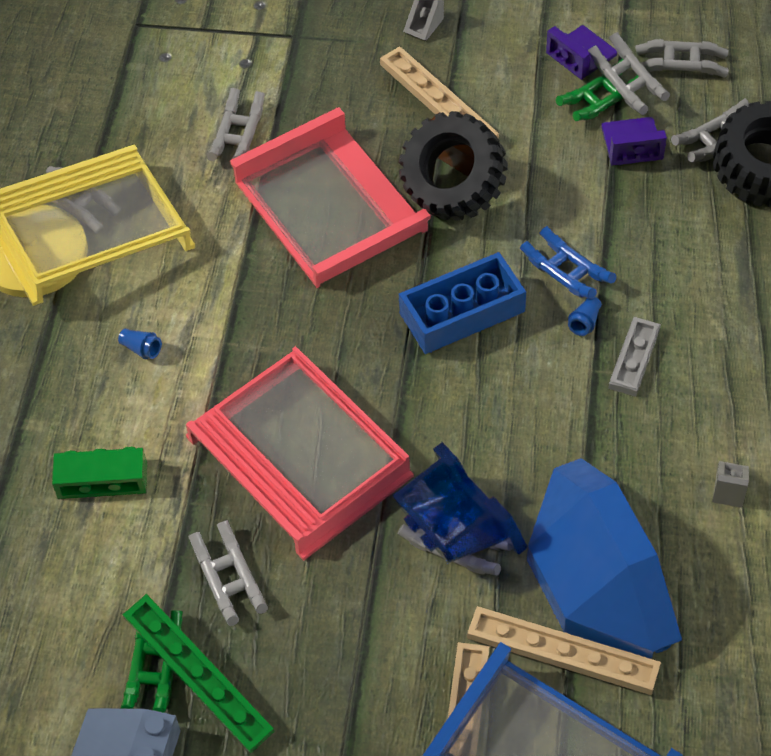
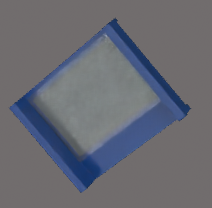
[423,642,683,756]

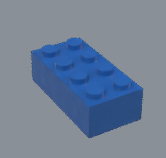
[399,252,526,354]

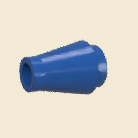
[568,297,602,336]
[118,329,162,359]

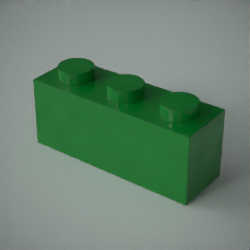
[52,447,147,499]

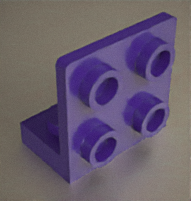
[546,25,617,80]
[601,117,667,166]

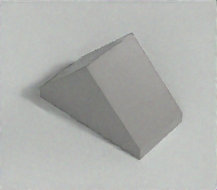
[403,0,444,41]
[712,461,749,508]

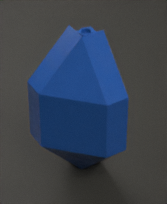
[527,458,682,659]

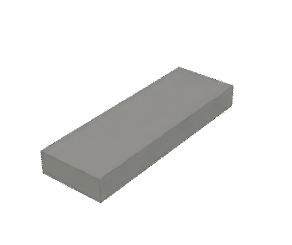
[608,317,661,397]

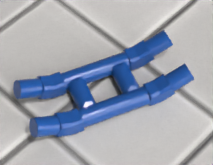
[520,226,616,299]

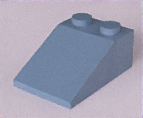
[71,708,181,756]

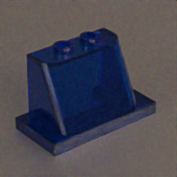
[393,442,528,563]

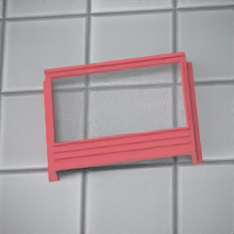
[230,107,431,288]
[185,346,414,561]

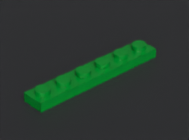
[122,594,275,754]

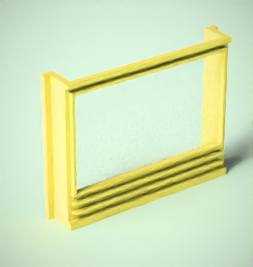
[0,144,195,306]

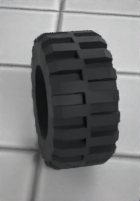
[713,101,771,207]
[399,111,508,221]

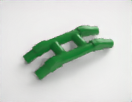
[556,59,638,121]
[120,610,183,713]

